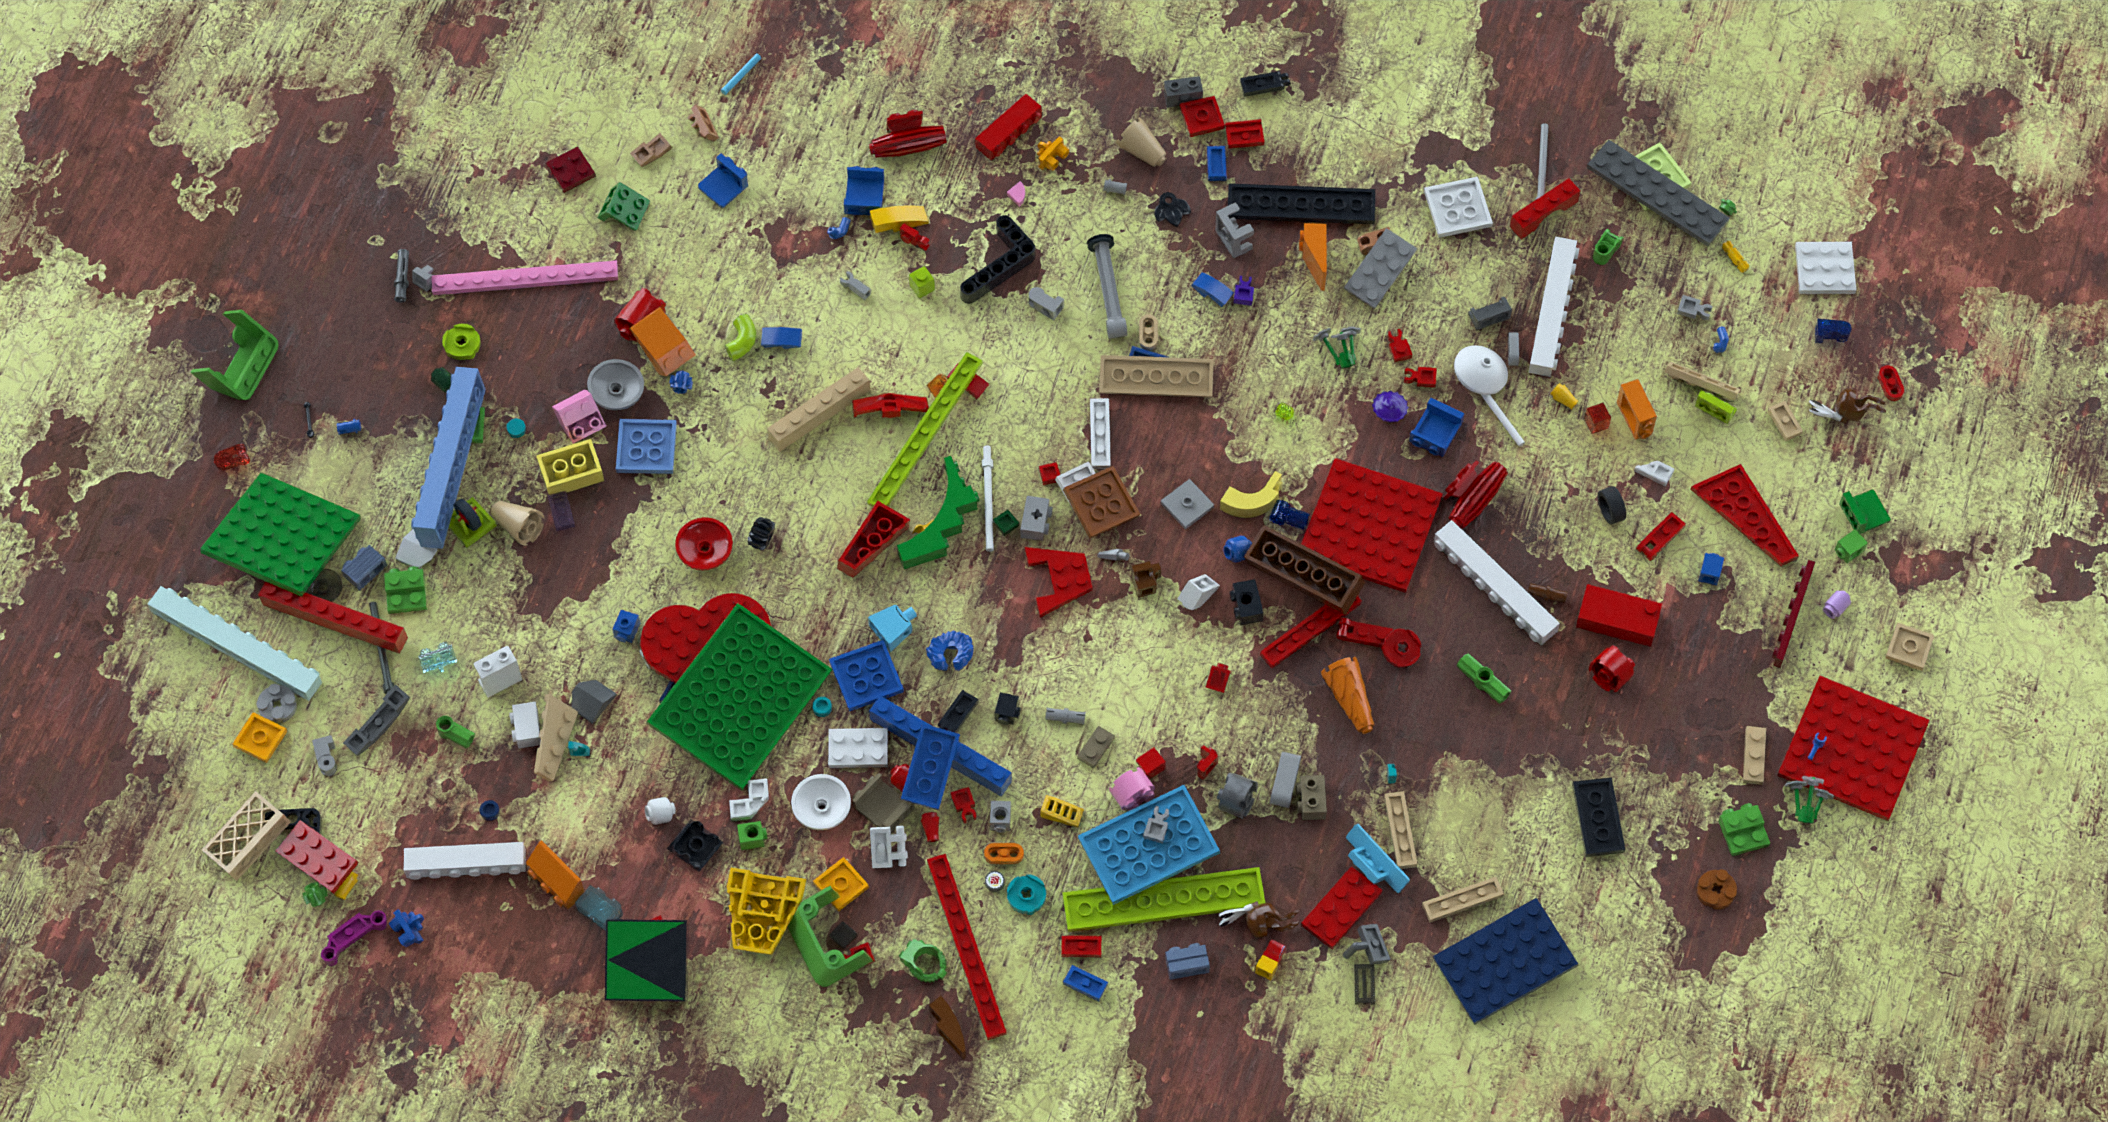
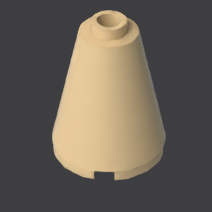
[1116,117,1167,167]
[491,501,544,546]

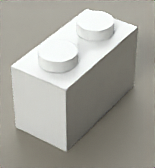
[510,702,541,748]

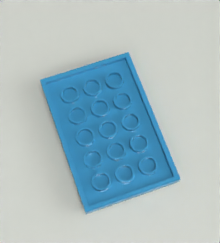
[1078,785,1220,905]

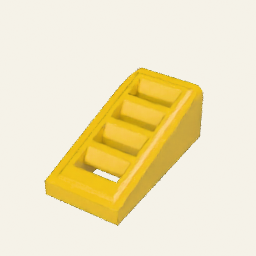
[1040,795,1084,828]

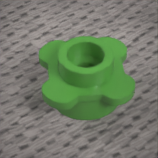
[1719,199,1737,216]

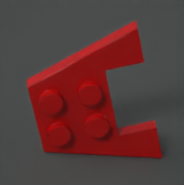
[1025,547,1093,618]

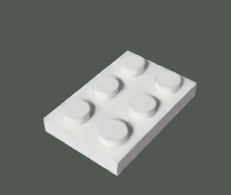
[828,728,888,768]

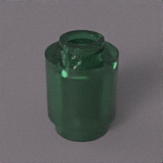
[431,367,452,393]

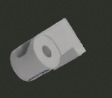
[1029,287,1064,321]
[312,735,337,776]

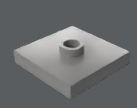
[1161,479,1214,530]

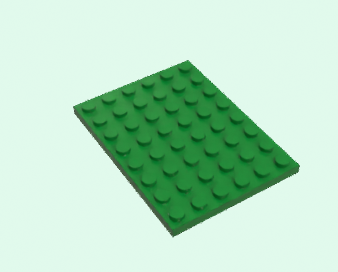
[646,603,833,791]

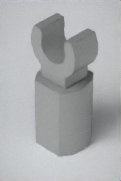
[840,271,872,300]

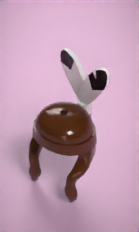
[1809,388,1886,424]
[1219,901,1299,938]

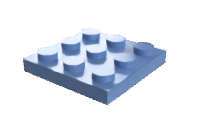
[616,419,677,474]

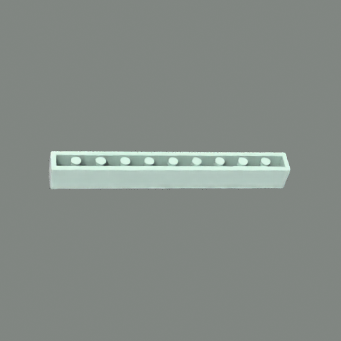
[148,586,322,701]

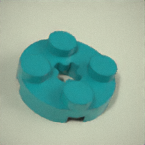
[1007,874,1046,915]

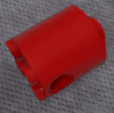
[614,288,666,342]

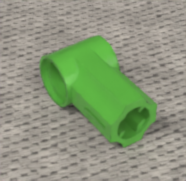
[436,716,475,749]

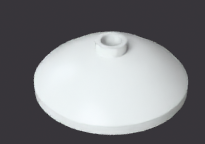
[1454,345,1508,395]
[791,774,851,830]

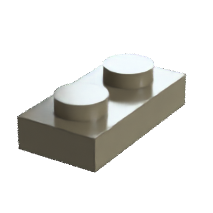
[1077,726,1115,768]

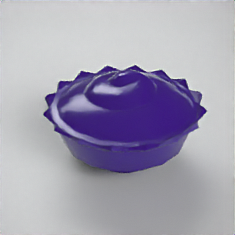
[1372,390,1409,423]

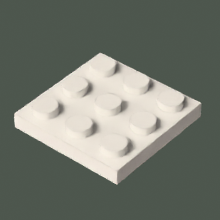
[1424,177,1493,238]
[1795,242,1856,294]

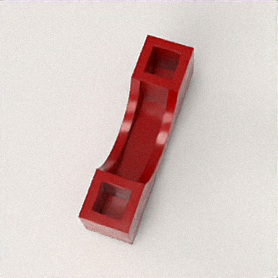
[1510,178,1581,240]

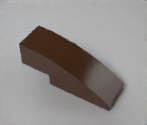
[929,995,966,1060]

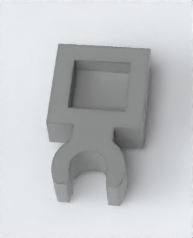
[1677,295,1713,320]
[1143,806,1169,843]

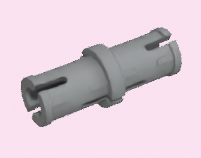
[1045,707,1086,724]

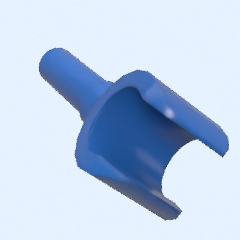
[1808,733,1827,760]

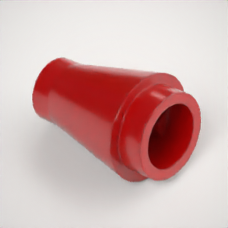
[920,812,940,842]

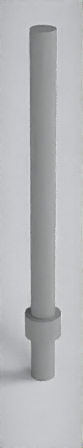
[1535,124,1549,200]

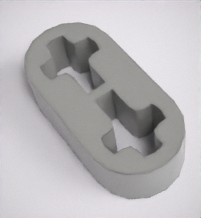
[1508,332,1519,366]

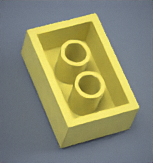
[537,439,604,498]

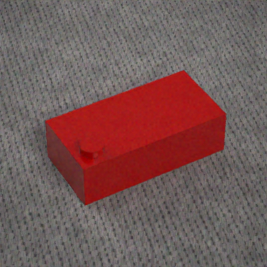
[1576,584,1663,647]

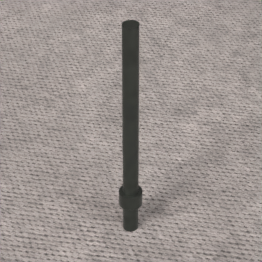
[369,602,394,694]

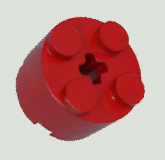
[1589,645,1635,692]

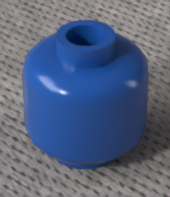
[1223,536,1252,563]

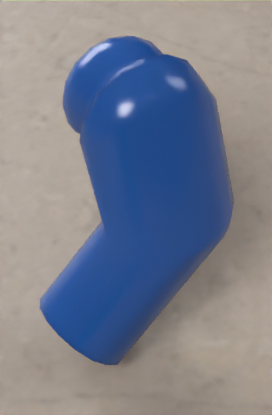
[827,217,851,239]
[1713,326,1729,353]

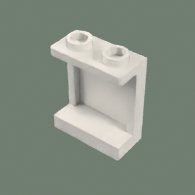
[474,646,522,698]

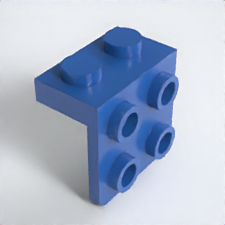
[698,153,748,208]

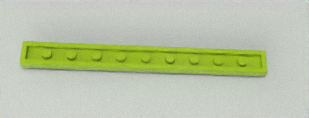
[867,352,983,507]

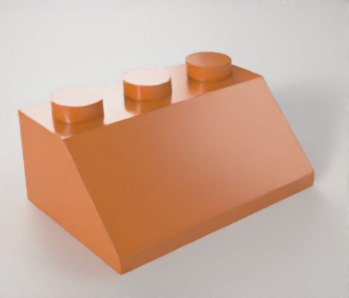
[526,840,585,910]

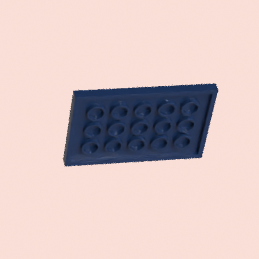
[1433,898,1578,1025]

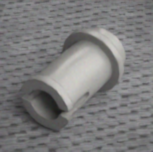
[1103,179,1127,195]

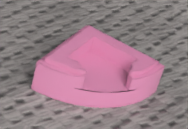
[1007,181,1025,207]

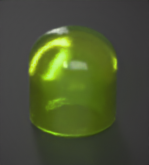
[1275,402,1294,421]

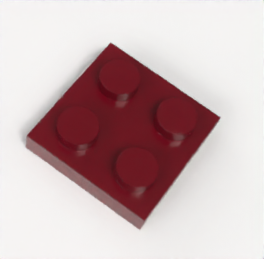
[546,146,596,193]

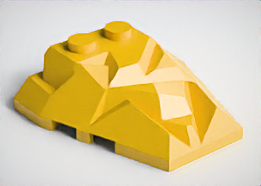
[727,867,806,955]

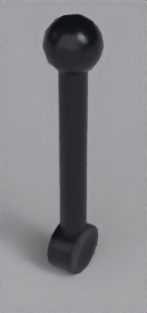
[303,402,315,438]

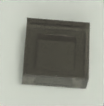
[829,921,858,949]

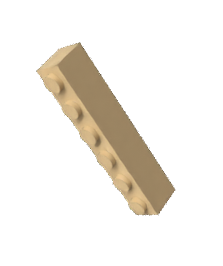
[767,367,871,452]

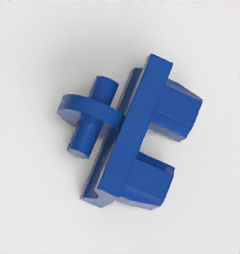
[389,909,424,947]

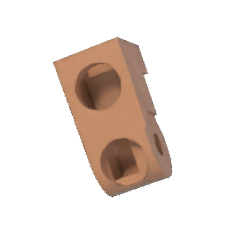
[1357,227,1390,255]

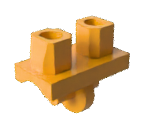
[1037,136,1069,171]

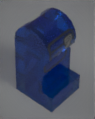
[1815,318,1852,343]

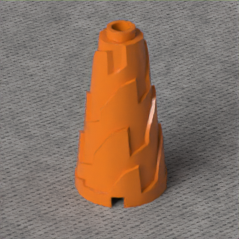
[1321,657,1375,734]

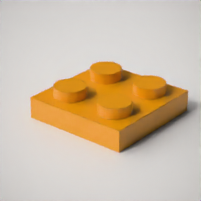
[232,712,287,763]
[813,857,869,912]

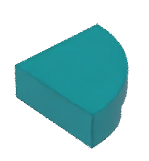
[568,741,590,756]
[1387,764,1397,784]

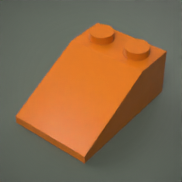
[1299,223,1327,291]
[629,307,696,376]

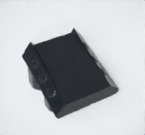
[666,819,723,872]

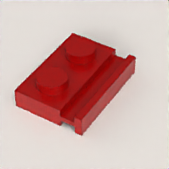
[1225,119,1265,149]

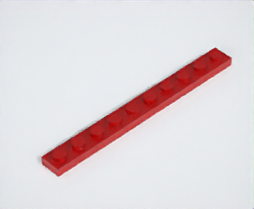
[927,853,1007,1041]

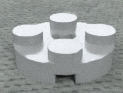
[256,684,297,723]

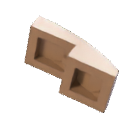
[630,133,672,167]

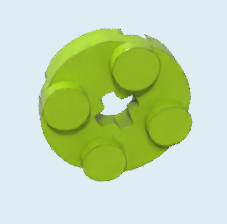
[442,324,481,360]

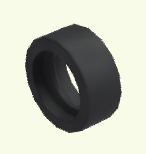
[1597,486,1627,524]

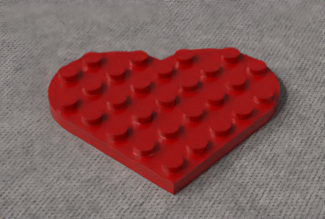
[640,593,771,684]

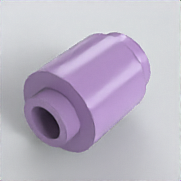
[1823,590,1851,619]

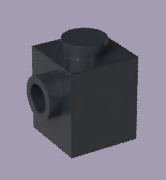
[994,692,1021,725]

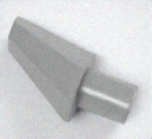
[1097,549,1130,561]

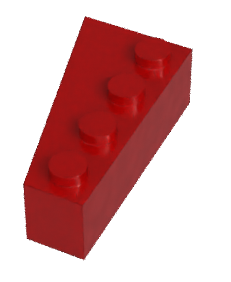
[837,501,910,578]

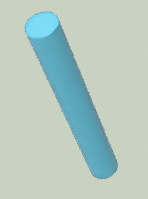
[721,54,761,95]

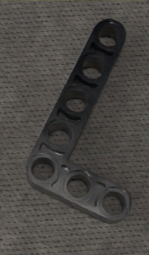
[960,215,1036,304]

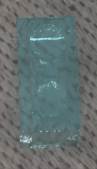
[575,885,623,931]

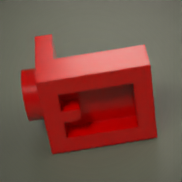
[1205,663,1232,693]
[1197,745,1218,780]

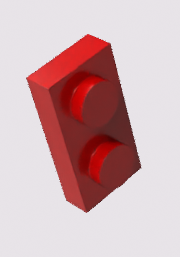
[1061,936,1102,958]

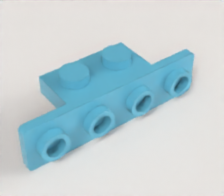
[1346,824,1410,893]

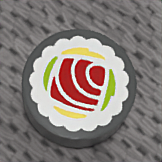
[985,871,1005,892]

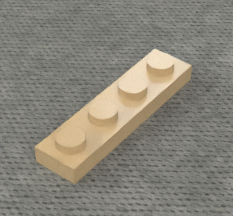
[1665,362,1740,401]
[1384,791,1417,869]
[1422,877,1504,923]

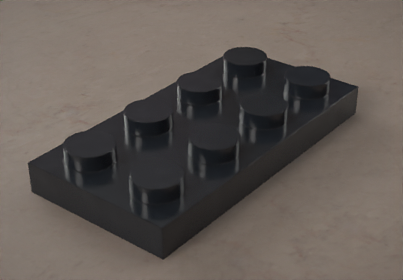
[1572,777,1626,857]

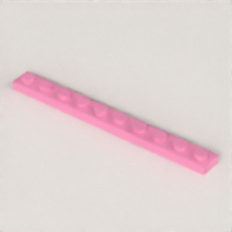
[432,260,618,295]

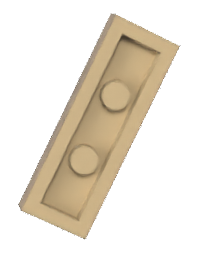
[1743,726,1766,785]

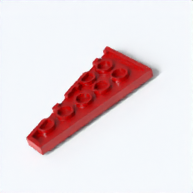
[1690,464,1799,566]

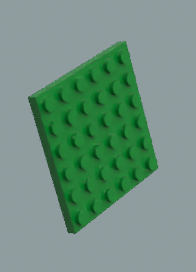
[200,473,361,597]

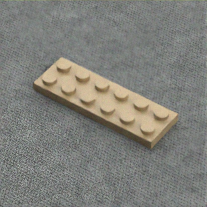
[1099,355,1214,397]

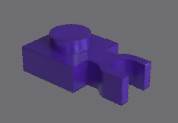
[1233,276,1254,306]

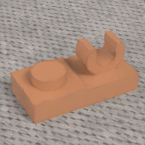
[688,105,719,142]

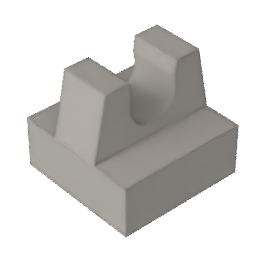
[412,265,433,292]

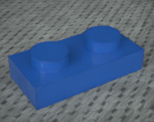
[1063,965,1108,1002]

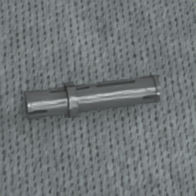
[394,249,409,303]

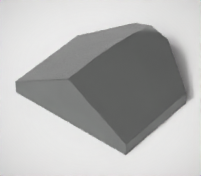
[572,680,617,724]

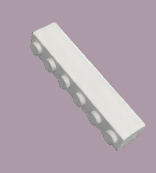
[404,842,526,880]

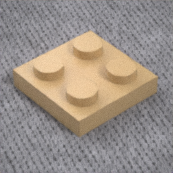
[1885,622,1934,671]

